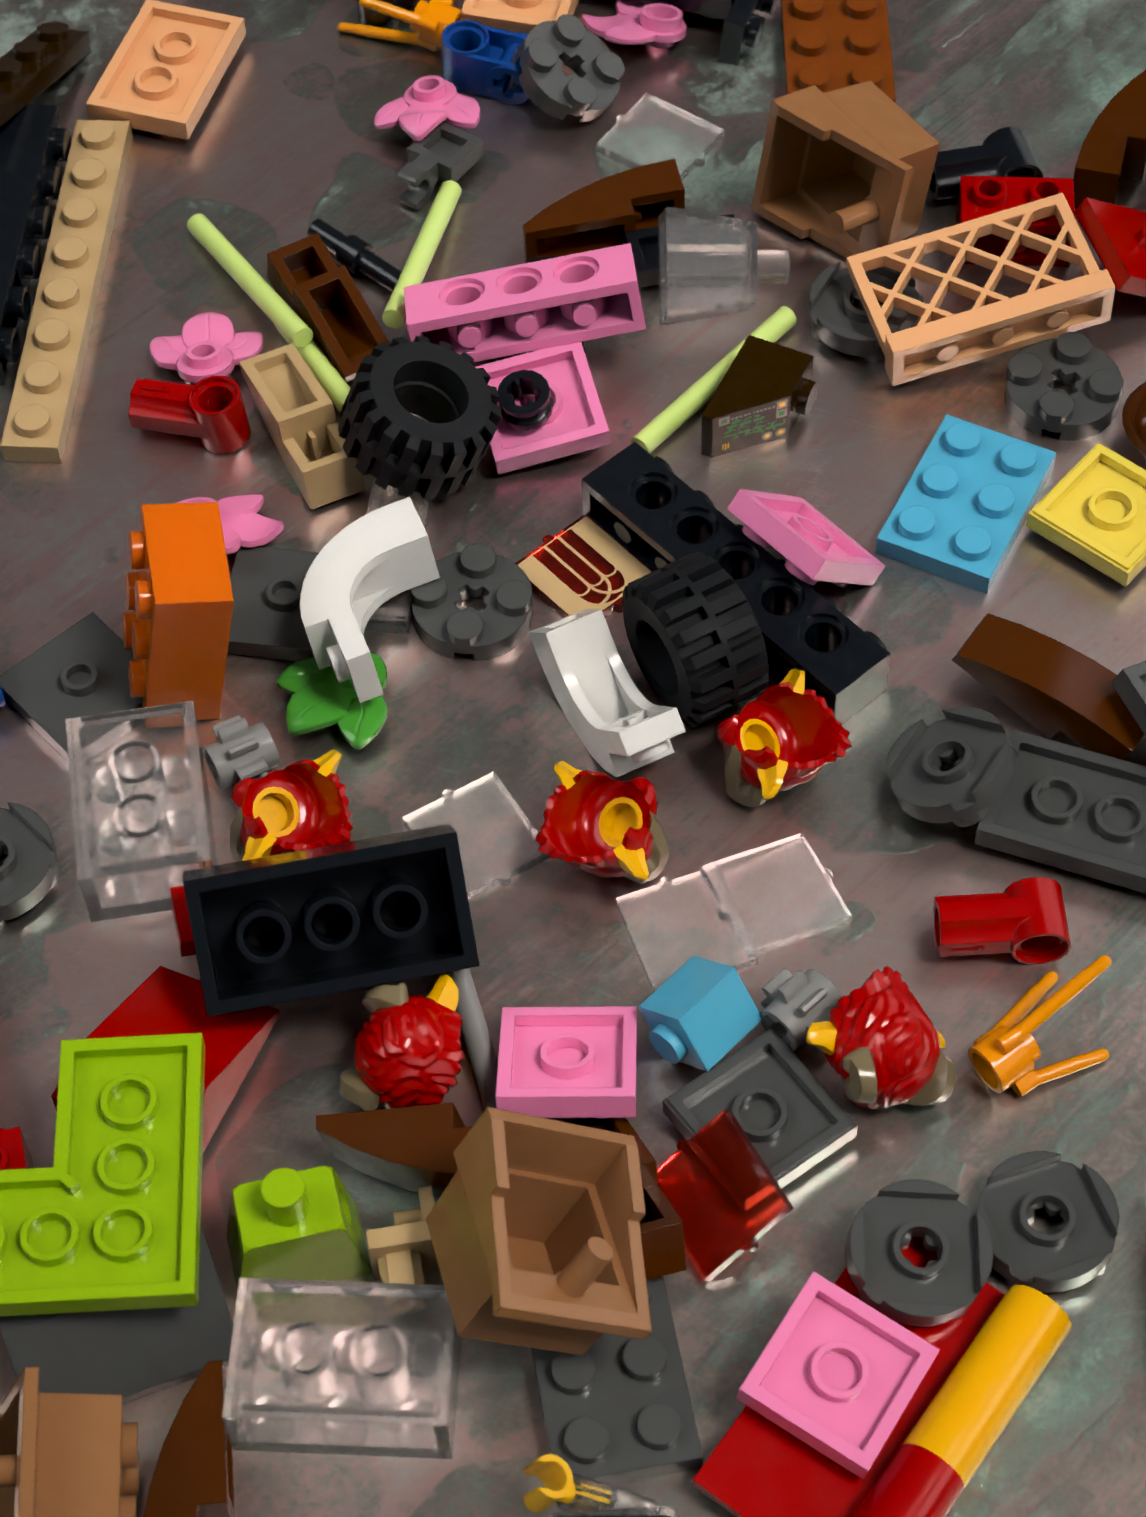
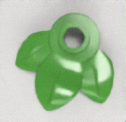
[276,651,388,750]

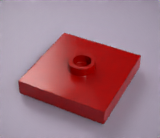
[1075,197,1146,297]

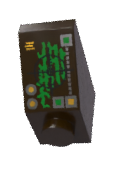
[701,335,819,458]

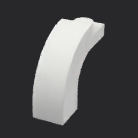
[300,497,440,703]
[528,609,686,777]

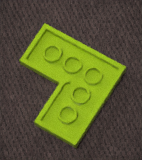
[0,1032,206,1317]

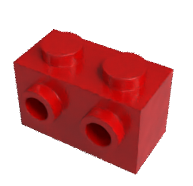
[956,176,1075,267]

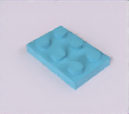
[875,414,1056,594]

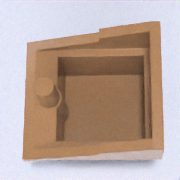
[751,80,940,259]
[426,1107,652,1355]
[0,1367,140,1517]

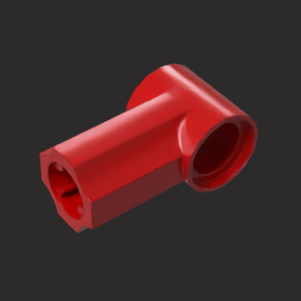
[128,376,251,454]
[933,877,1071,965]

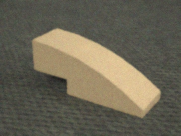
[239,343,366,510]

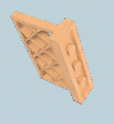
[846,193,1115,387]

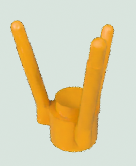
[337,0,463,52]
[968,955,1112,1097]

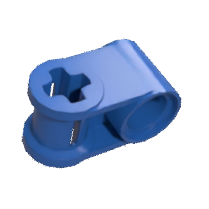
[441,20,529,105]

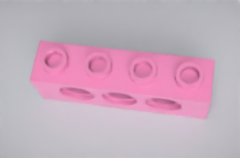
[404,243,646,362]

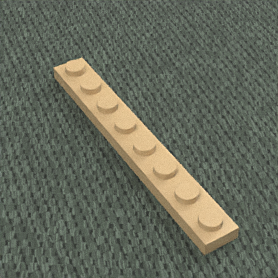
[0,119,133,463]

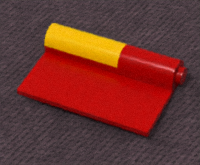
[691,1237,1072,1517]

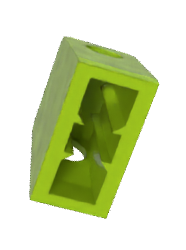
[227,1165,372,1303]

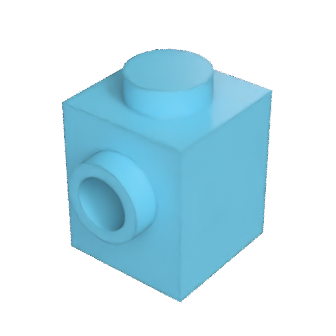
[638,955,763,1071]

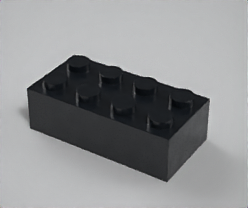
[183,823,480,1017]

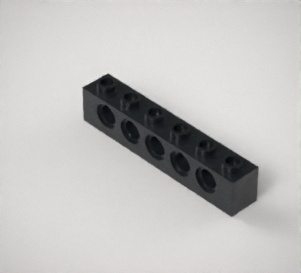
[581,442,891,725]

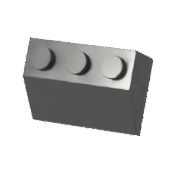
[0,1224,245,1404]

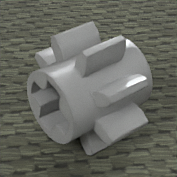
[202,715,281,790]
[760,968,841,1052]

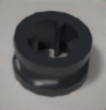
[498,370,553,430]

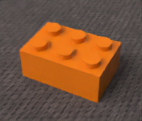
[122,502,234,723]

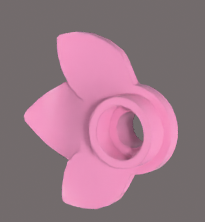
[582,0,687,48]
[374,75,481,142]
[150,312,263,385]
[178,494,284,554]

